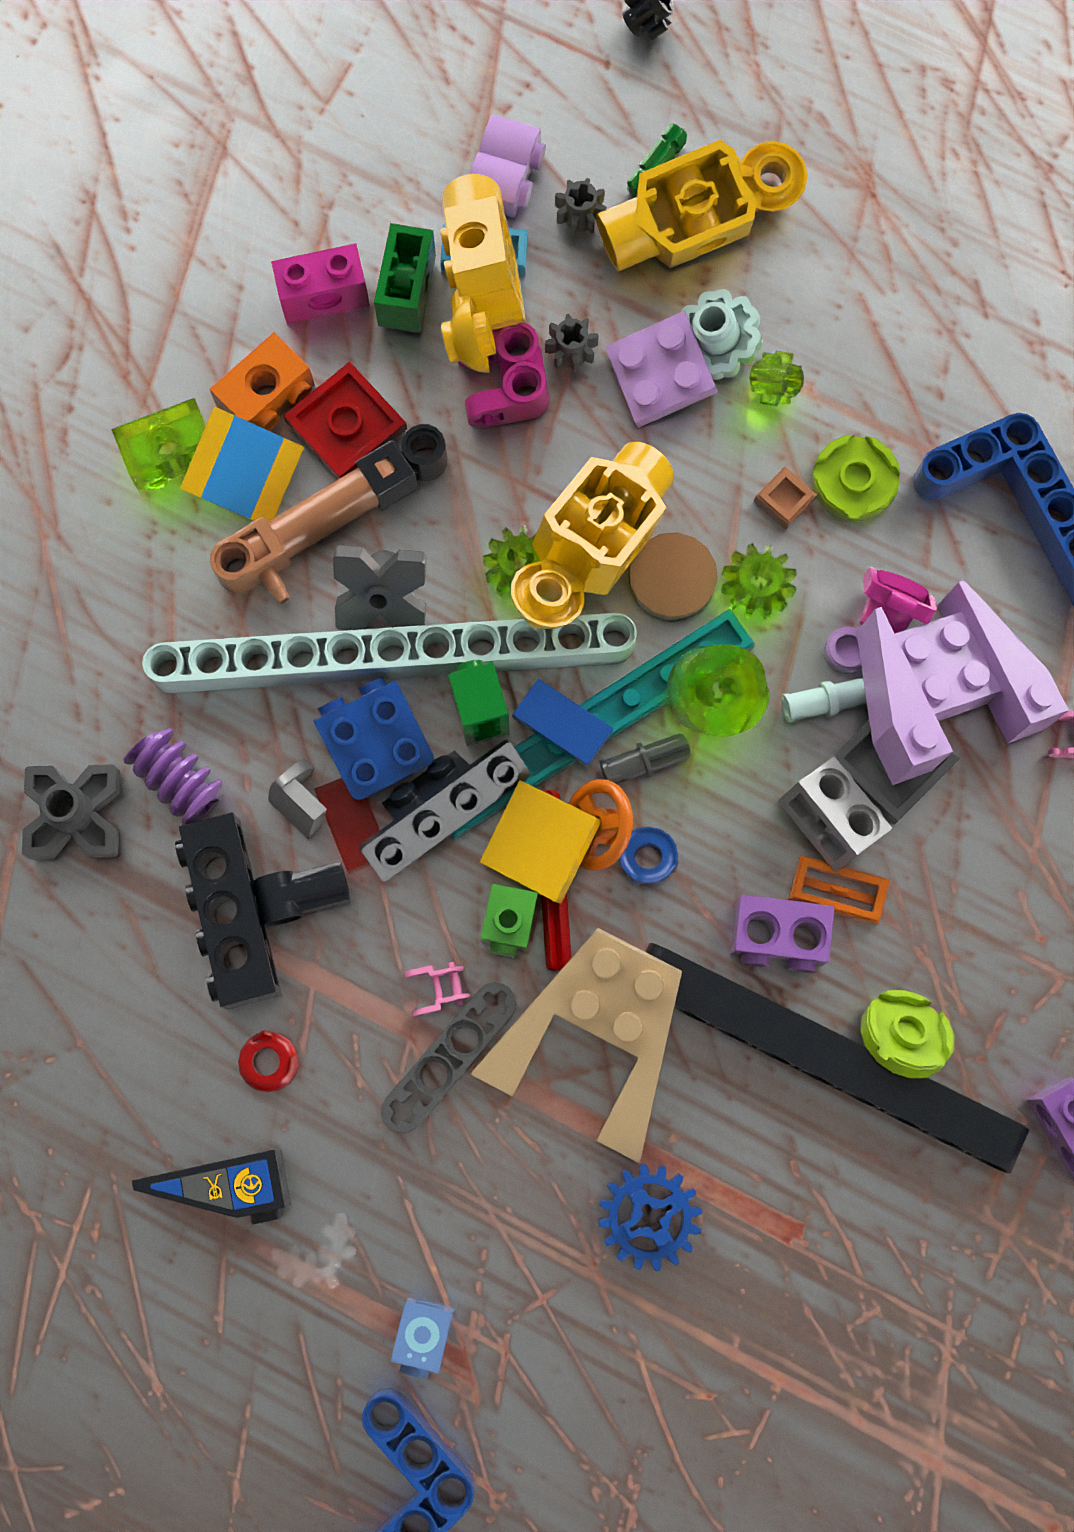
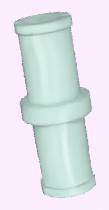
[781,678,867,723]

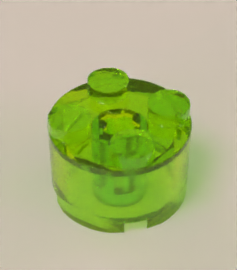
[665,644,769,737]

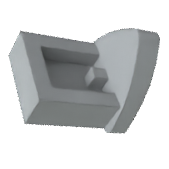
[268,759,327,839]

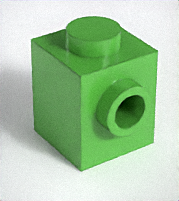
[481,883,538,958]

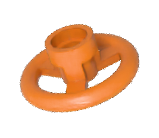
[568,779,633,871]

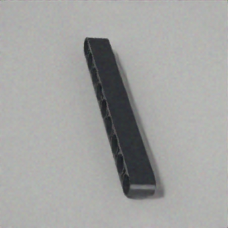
[645,943,1029,1174]

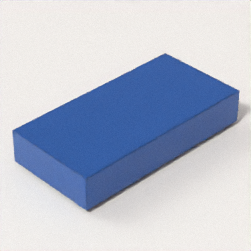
[512,678,613,768]

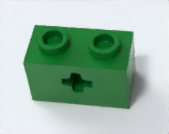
[374,223,436,333]
[448,660,510,746]

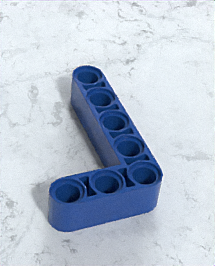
[913,413,1074,606]
[362,1388,475,1532]

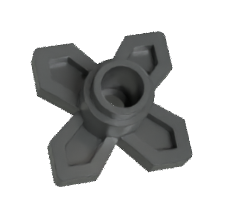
[333,546,426,630]
[22,764,120,859]

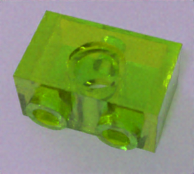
[111,398,206,491]

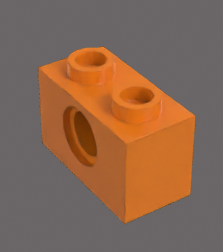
[209,332,315,431]

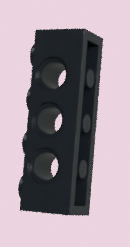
[175,812,282,1010]

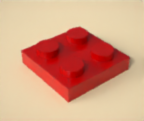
[283,361,407,479]

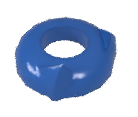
[619,827,679,885]

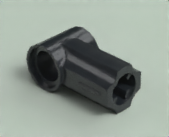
[253,862,351,927]

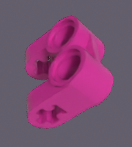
[458,323,550,428]

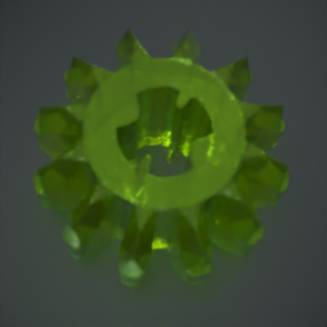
[483,524,540,597]
[721,543,797,620]

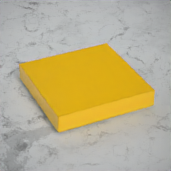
[480,780,602,904]

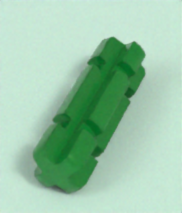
[626,123,688,197]

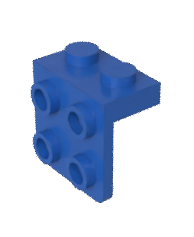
[313,676,434,800]

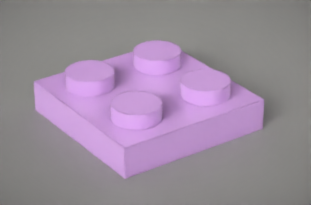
[605,310,718,428]

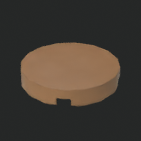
[629,532,718,621]

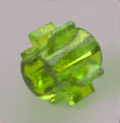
[749,351,804,407]

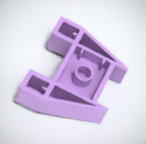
[856,580,1069,785]

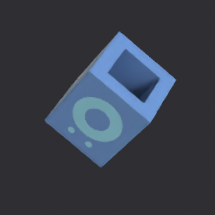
[391,1297,455,1378]

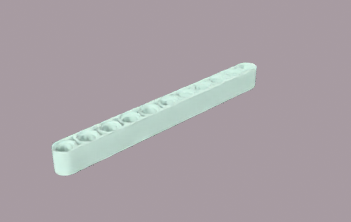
[142,613,637,693]

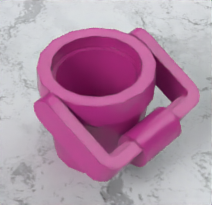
[859,567,937,634]

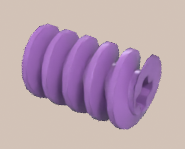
[123,728,223,825]

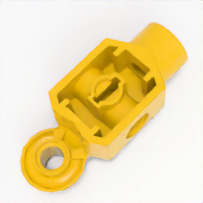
[596,140,808,272]
[440,174,526,373]
[511,442,674,629]

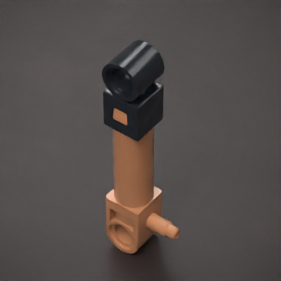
[210,424,447,604]

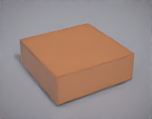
[754,466,817,530]

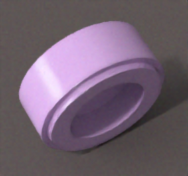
[824,627,862,674]

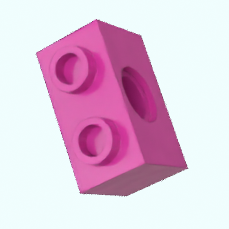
[271,243,370,324]

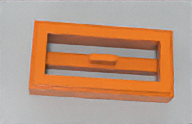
[788,855,890,925]

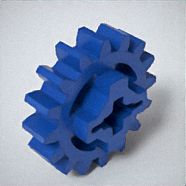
[598,1164,702,1271]

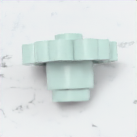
[681,289,763,380]

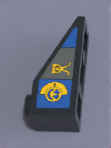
[132,1149,291,1225]

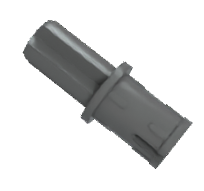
[599,733,691,784]

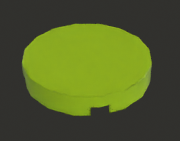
[812,435,900,521]
[860,990,955,1078]

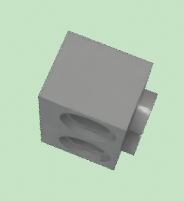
[778,756,892,873]

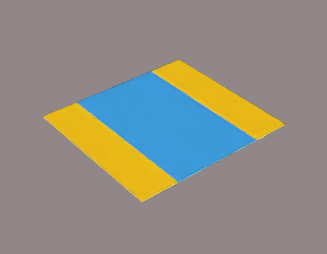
[180,406,304,521]

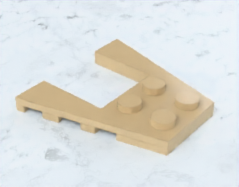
[471,928,682,1163]

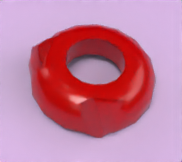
[238,1030,299,1093]

